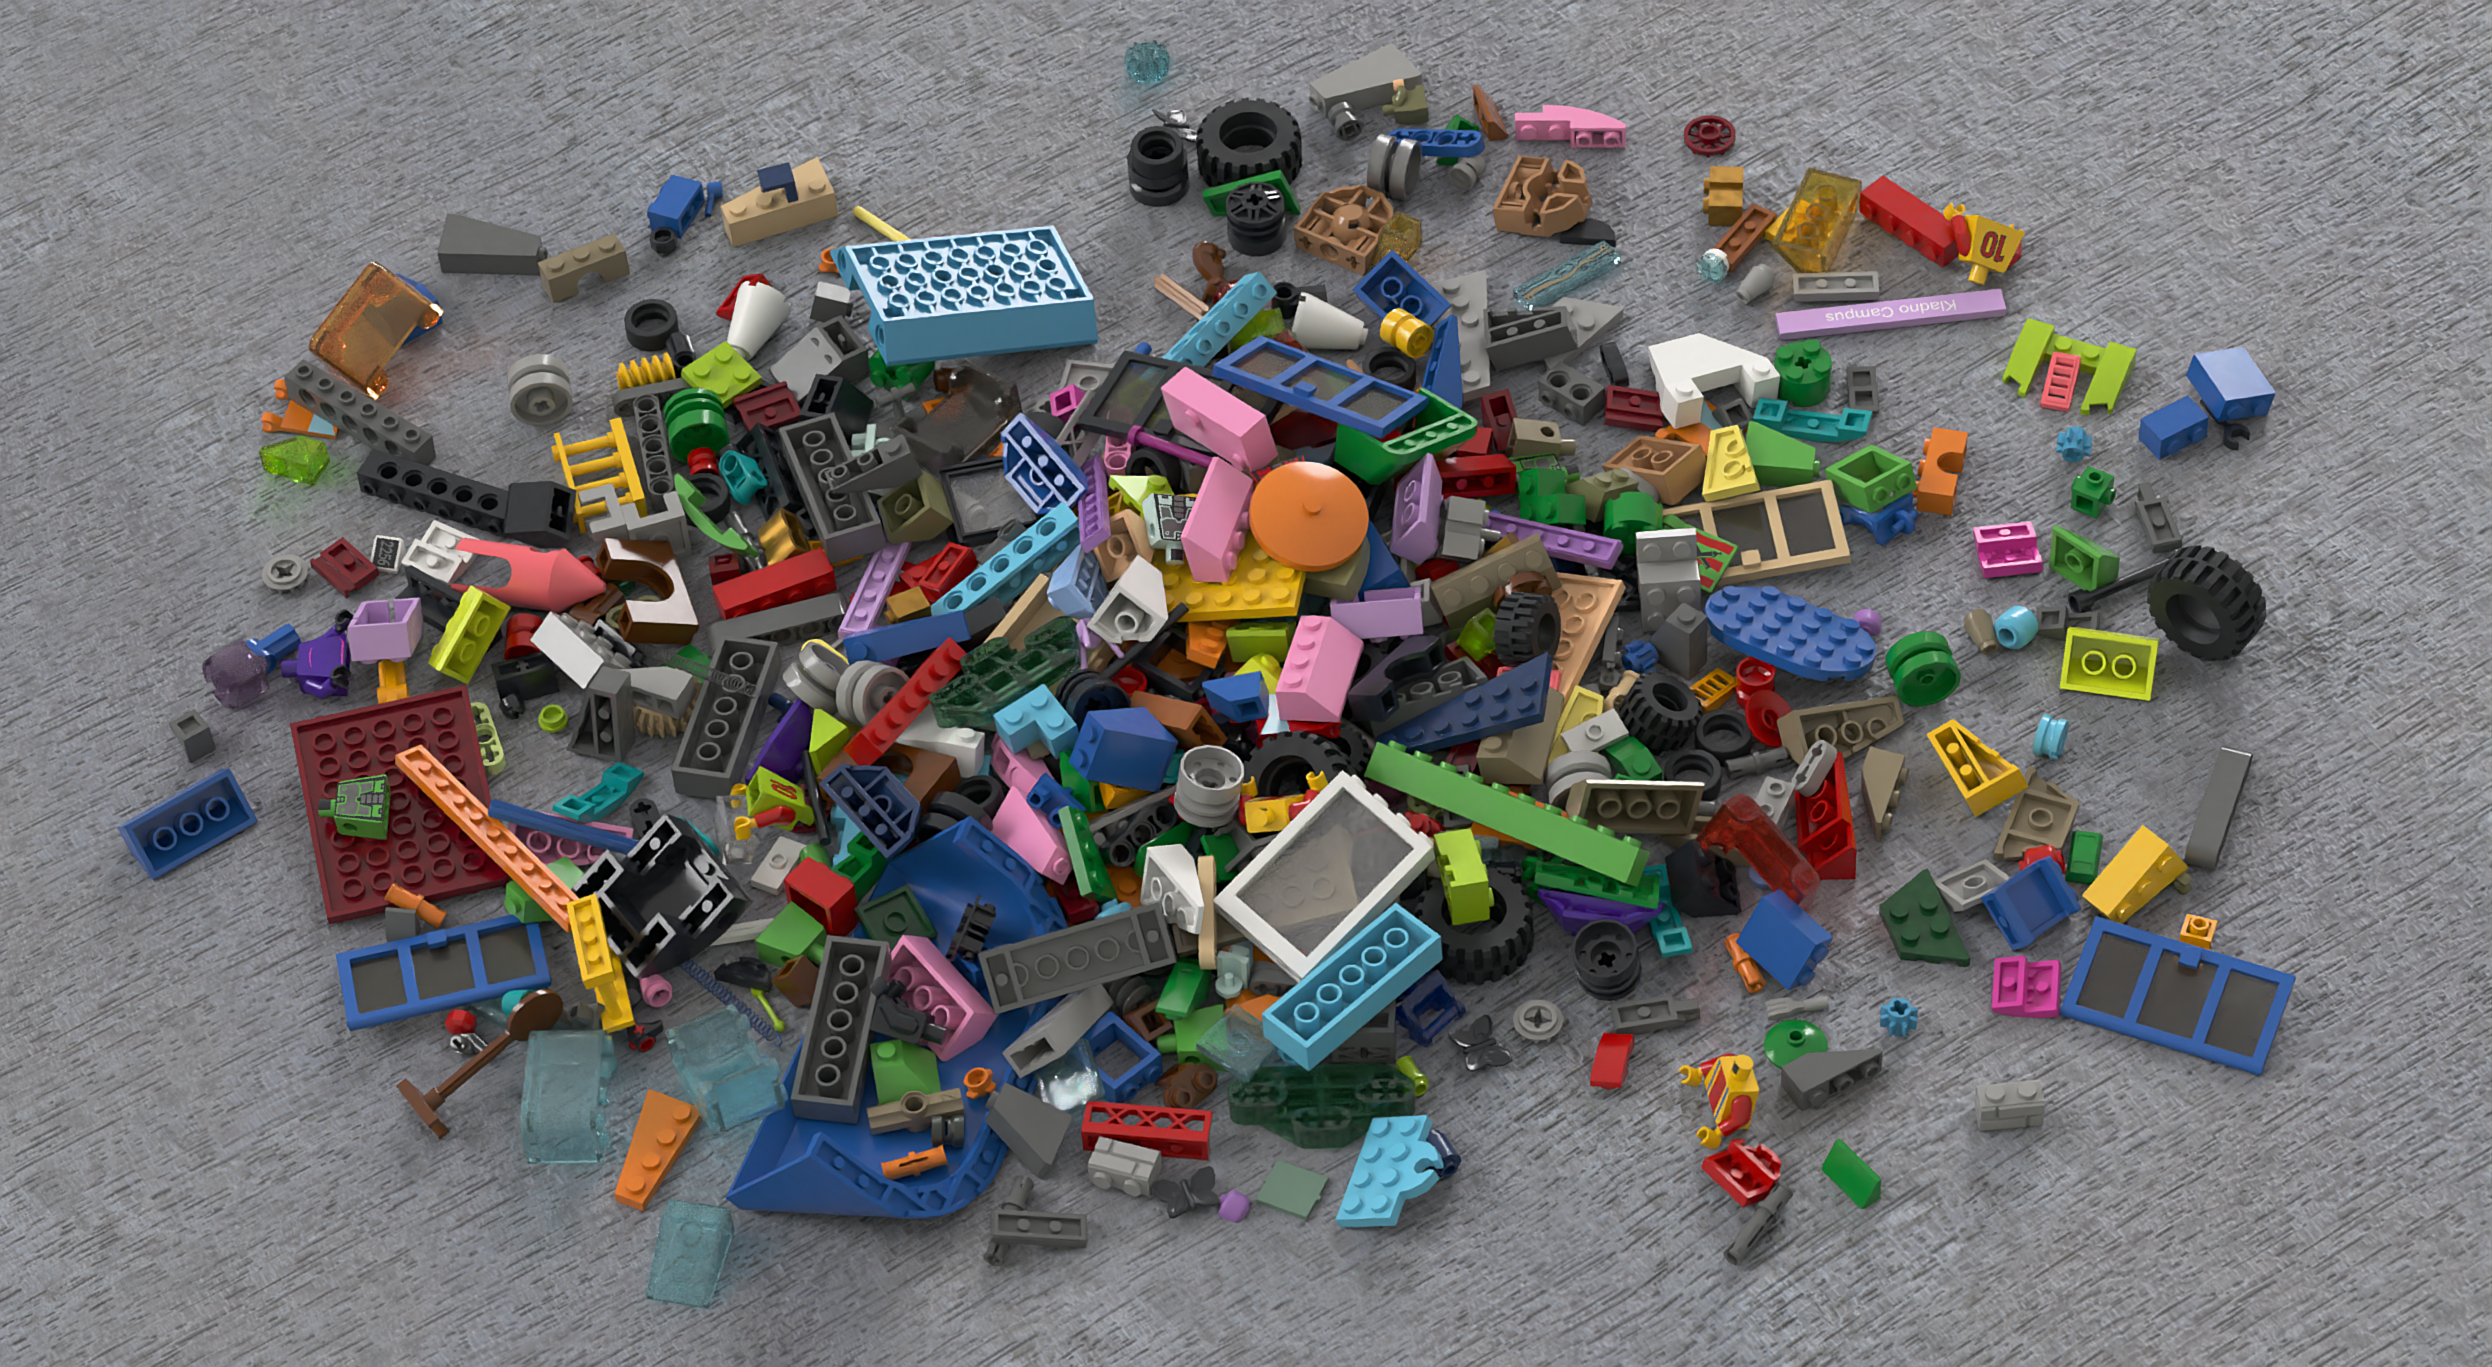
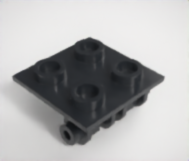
[945,895,997,964]

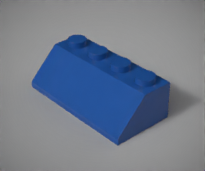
[117,768,258,880]

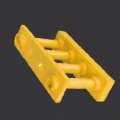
[551,417,648,534]
[566,893,635,1035]

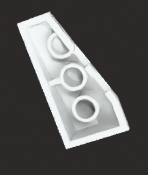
[1140,844,1204,934]

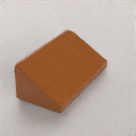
[1473,85,1509,142]

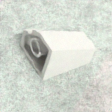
[1086,555,1168,644]

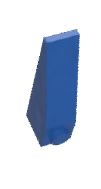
[1421,314,1463,410]
[843,609,971,666]

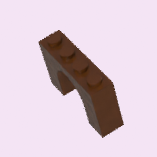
[596,538,699,645]
[817,732,962,824]

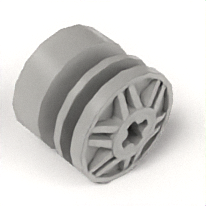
[1174,745,1244,828]

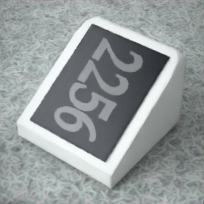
[370,535,406,574]

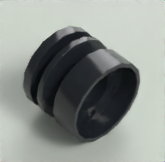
[1226,182,1286,257]
[1055,668,1131,733]
[1571,919,1642,1001]

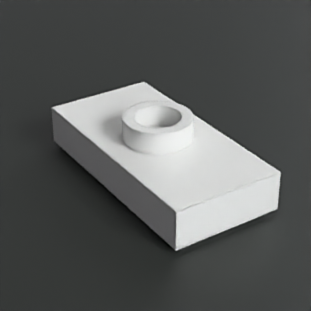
[1560,708,1629,752]
[750,836,806,896]

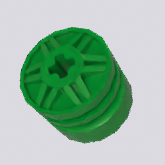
[663,388,730,464]

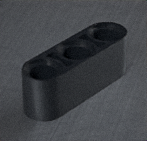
[1098,801,1178,869]

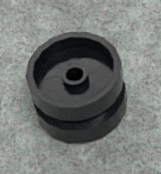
[1127,145,1190,207]
[914,791,993,844]

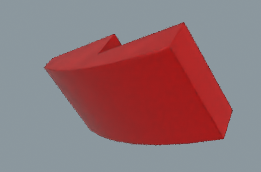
[1590,1033,1635,1089]

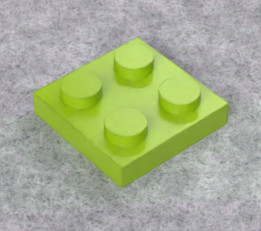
[681,341,762,409]

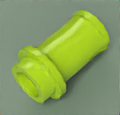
[1394,1056,1429,1096]

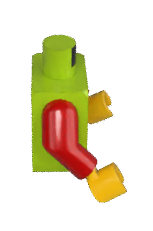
[730,766,814,840]

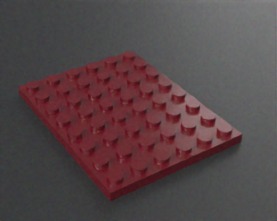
[290,685,509,925]

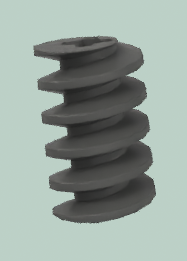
[1101,973,1153,1015]

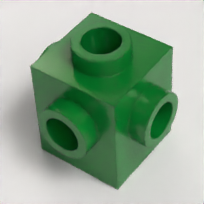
[2070,466,2116,519]

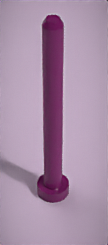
[1127,425,1243,473]

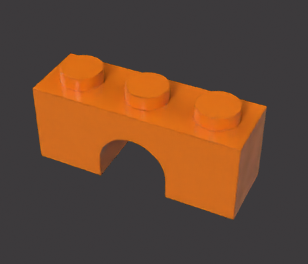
[1913,427,1968,516]

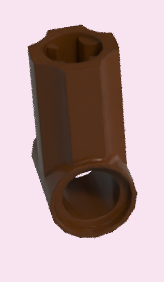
[569,582,625,627]

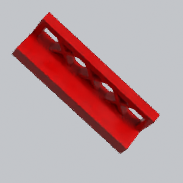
[1081,1101,1213,1161]

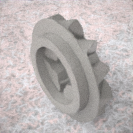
[262,555,309,594]
[1513,1000,1563,1044]

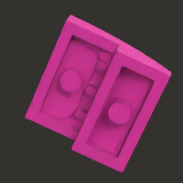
[1973,521,2043,578]
[1991,955,2062,1018]

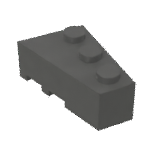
[1483,306,1578,372]
[566,666,636,763]

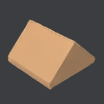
[1094,509,1154,583]

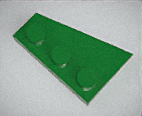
[1203,170,1301,216]
[1058,806,1119,904]

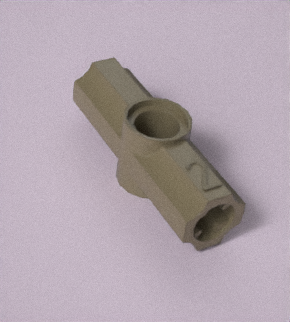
[866,1088,965,1135]

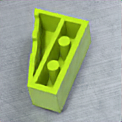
[1434,828,1494,925]

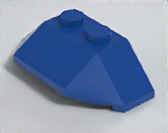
[1001,412,1088,516]

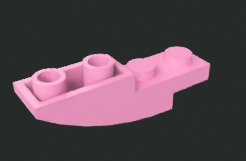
[1515,105,1626,148]
[990,731,1054,793]

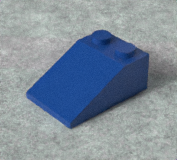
[1352,250,1452,326]

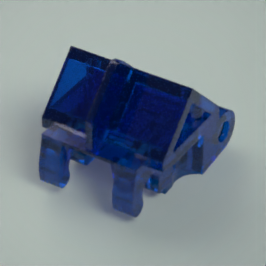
[1396,969,1466,1048]

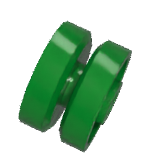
[1885,631,1961,707]

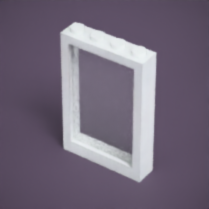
[1213,770,1435,983]

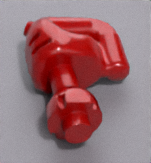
[1404,810,1447,838]

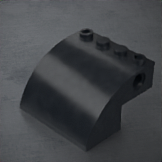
[571,813,754,979]

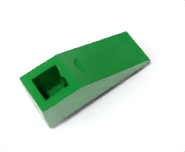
[1155,956,1212,1020]

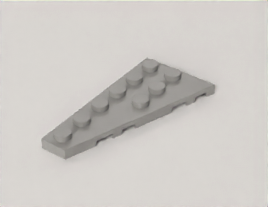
[1431,270,1491,402]

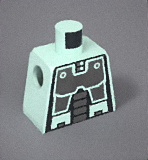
[1142,493,1197,565]

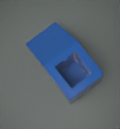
[1202,671,1269,723]

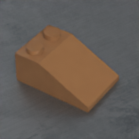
[1602,435,1707,505]

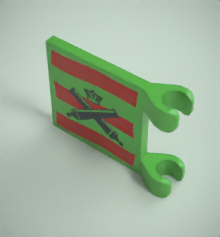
[1663,514,1739,595]

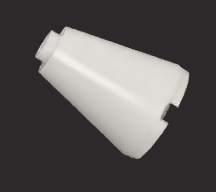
[727,281,792,361]
[1288,292,1368,350]

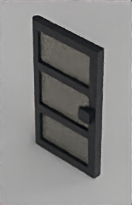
[1077,350,1291,464]

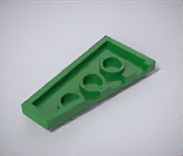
[1534,861,1660,909]

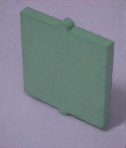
[1256,1159,1329,1221]

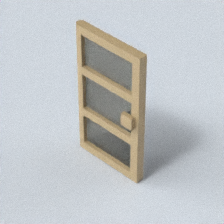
[1663,479,1851,586]

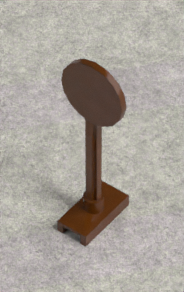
[396,989,563,1139]

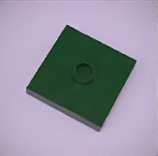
[853,884,938,952]

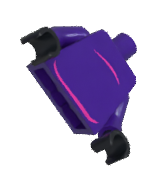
[281,609,354,700]

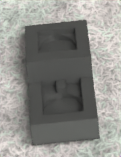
[1846,366,1879,414]
[2036,606,2100,641]

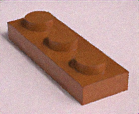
[1713,203,1777,272]

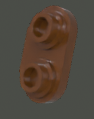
[1154,1063,1217,1109]

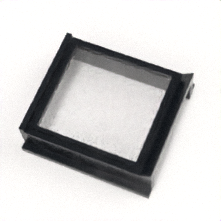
[938,456,1044,548]

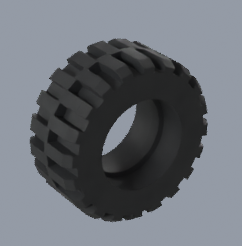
[1196,98,1303,188]
[2147,545,2266,661]
[1243,730,1358,851]
[1415,867,1534,985]

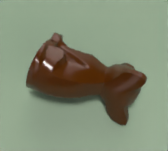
[1192,241,1232,304]

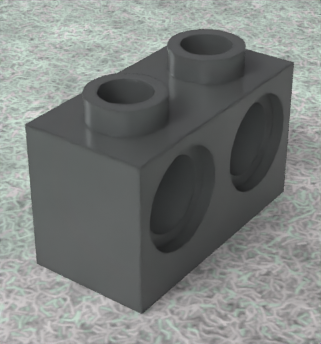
[1538,361,1605,426]

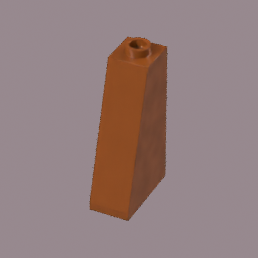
[1130,690,1228,752]

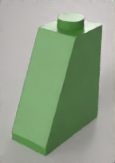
[1746,421,1821,487]
[504,856,584,923]

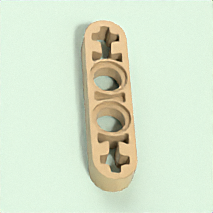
[1198,855,1217,970]

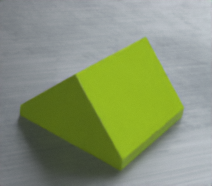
[1226,622,1296,662]
[809,709,850,777]

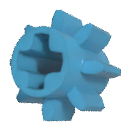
[2056,426,2093,463]
[1880,998,1918,1037]

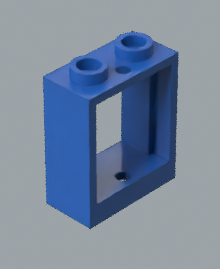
[1065,1011,1163,1104]

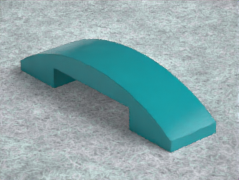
[1753,398,1873,442]
[552,762,644,823]
[1642,863,1693,958]

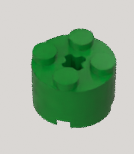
[1774,339,1832,407]
[869,349,935,400]
[1603,491,1663,555]

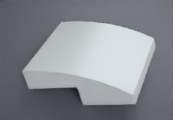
[401,520,480,585]

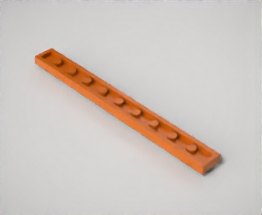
[395,745,579,933]

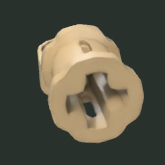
[1602,670,1640,721]

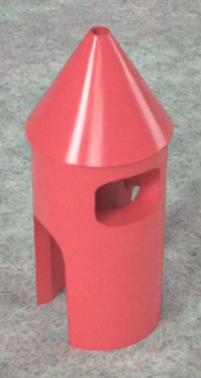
[450,538,606,614]

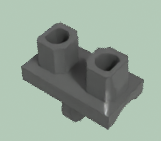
[552,1002,605,1044]

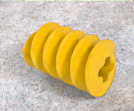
[615,353,676,391]

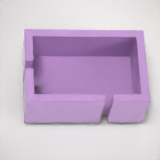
[1330,586,1423,642]
[347,598,424,664]

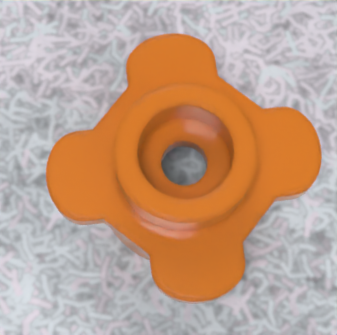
[818,248,840,274]
[963,1067,996,1100]

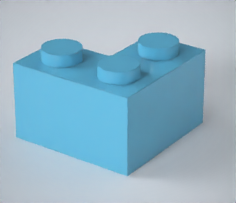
[993,684,1079,759]

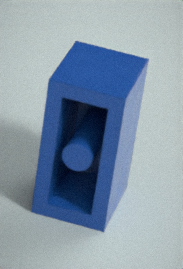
[647,174,705,239]
[2139,396,2209,460]

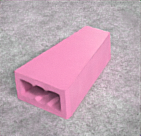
[991,785,1073,885]

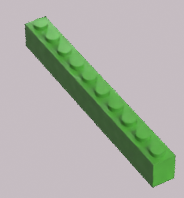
[1364,740,1651,887]

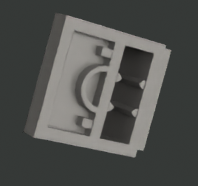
[1636,528,1701,632]

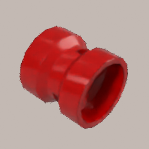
[687,447,720,477]

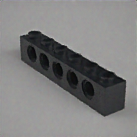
[356,449,511,539]

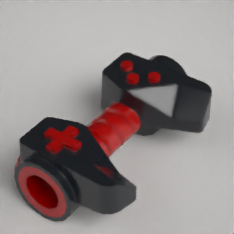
[626,988,664,1053]

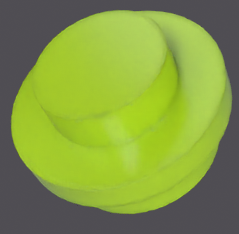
[538,705,568,733]

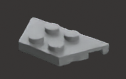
[1541,297,1624,372]

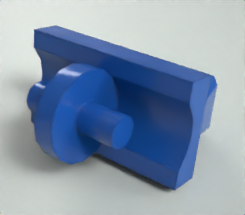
[1864,493,1919,546]
[1027,773,1086,829]

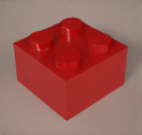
[783,856,858,937]

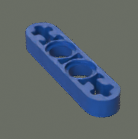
[1387,129,1485,157]

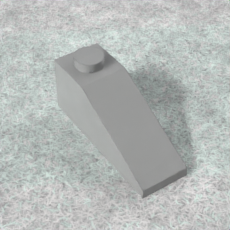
[618,667,696,720]

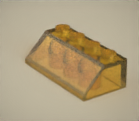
[1772,167,1862,273]

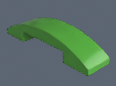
[674,473,760,558]

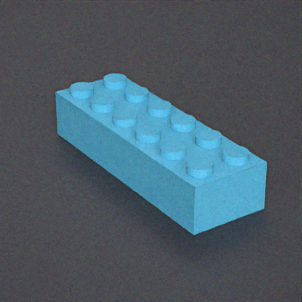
[1262,903,1442,1071]

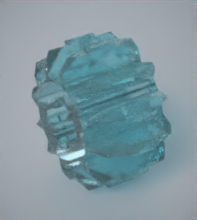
[1124,40,1170,84]

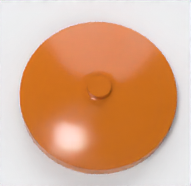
[1249,462,1369,572]

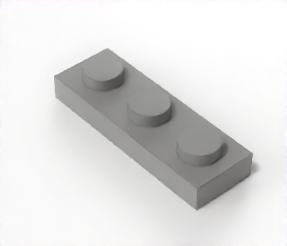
[1792,271,1879,302]

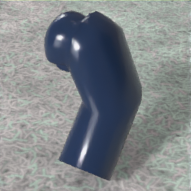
[768,693,793,723]

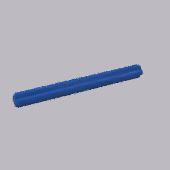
[488,799,639,855]

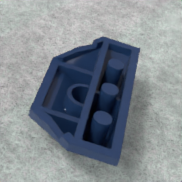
[819,763,922,861]

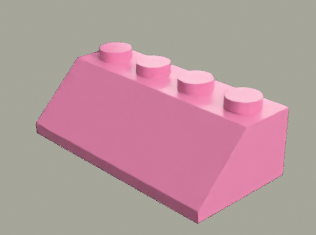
[1180,457,1256,582]
[1275,615,1364,722]
[885,935,998,1062]

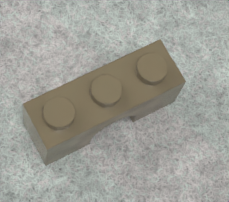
[538,233,630,303]

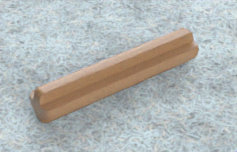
[1154,274,1211,320]

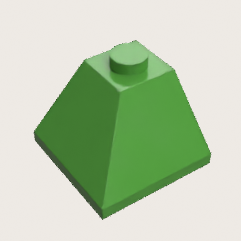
[2049,525,2120,591]
[870,1039,941,1105]

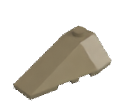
[1776,696,1904,765]

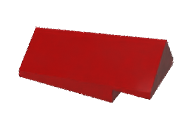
[1795,751,1857,880]

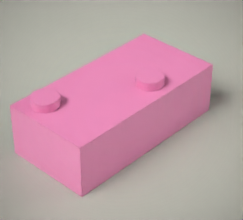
[1161,367,1278,475]

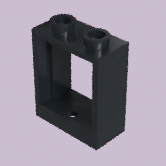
[1132,626,1227,703]

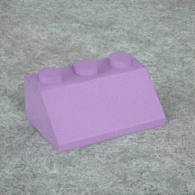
[1390,453,1443,565]

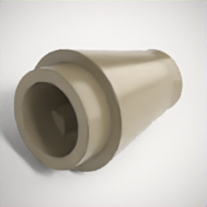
[1964,609,1999,655]

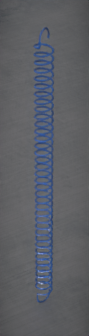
[679,960,782,1046]

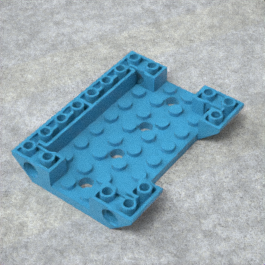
[830,226,1098,366]

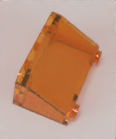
[309,262,444,400]

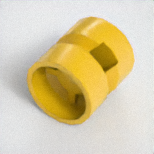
[1380,308,1434,358]

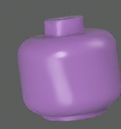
[1853,609,1882,636]
[1218,1190,1251,1223]

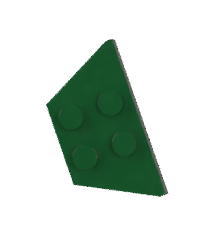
[1879,869,1970,967]

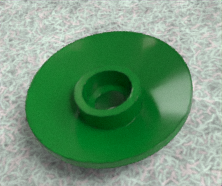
[1764,1020,1827,1069]

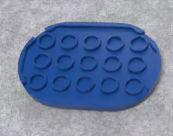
[1704,586,1877,681]

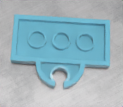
[1335,1115,1443,1228]

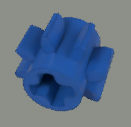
[1622,640,1659,675]

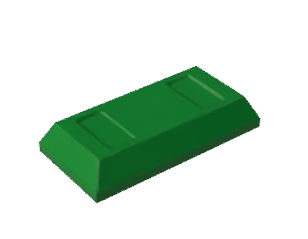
[2065,830,2103,884]

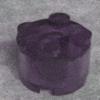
[202,639,270,710]

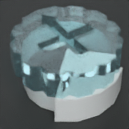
[1696,248,1729,284]

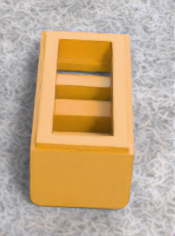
[1689,668,1736,716]

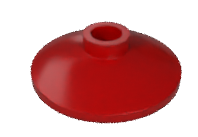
[1745,690,1792,748]

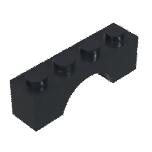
[1347,635,1447,722]

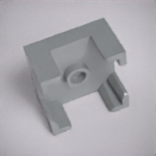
[579,483,629,542]
[620,491,692,558]

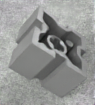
[1433,496,1501,565]

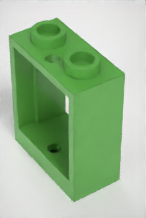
[1824,444,1918,513]

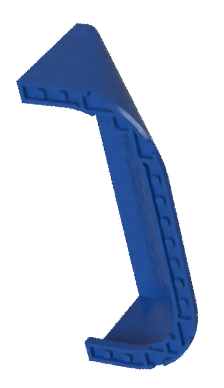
[726,816,1070,1219]

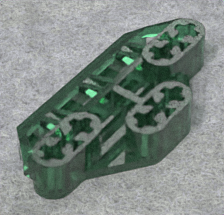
[929,616,1081,728]
[1227,1063,1416,1149]

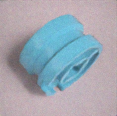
[2032,714,2069,761]

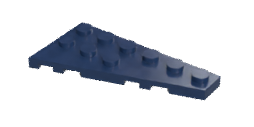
[1375,652,1553,755]

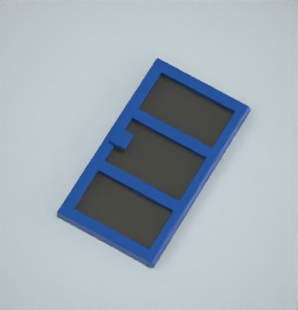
[1212,336,1429,438]
[336,914,552,1031]
[2059,916,2296,1076]

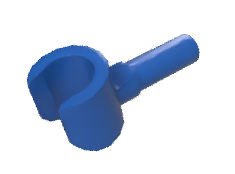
[704,181,723,217]

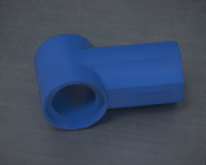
[239,623,301,676]

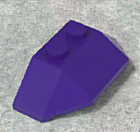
[745,698,814,786]
[1537,886,1665,937]

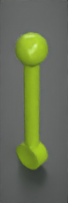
[751,988,786,1033]

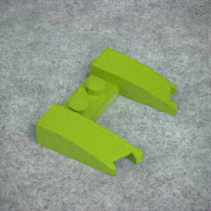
[2002,318,2137,415]

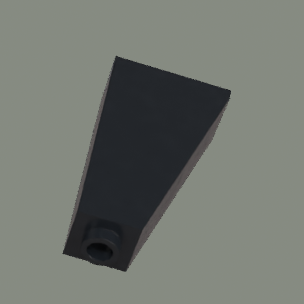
[897,596,1007,679]

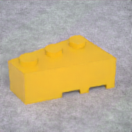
[1927,719,2029,817]
[2082,825,2189,924]

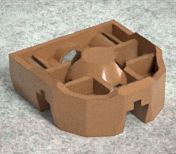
[1493,156,1592,237]
[1293,184,1394,276]

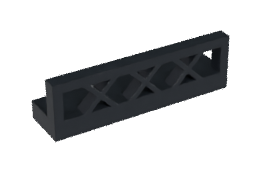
[736,423,806,522]
[395,565,503,654]

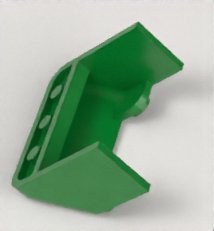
[1334,387,1478,485]

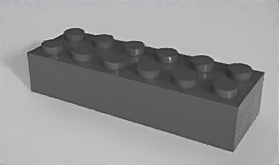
[779,412,886,564]
[671,635,782,801]
[790,935,892,1124]

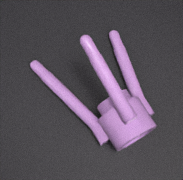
[1076,618,1124,669]

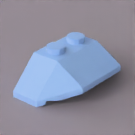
[1047,544,1108,620]

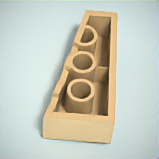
[721,157,838,247]

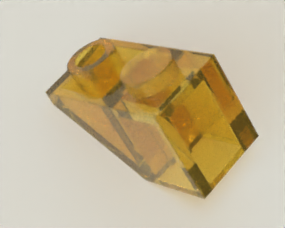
[1369,211,1422,270]

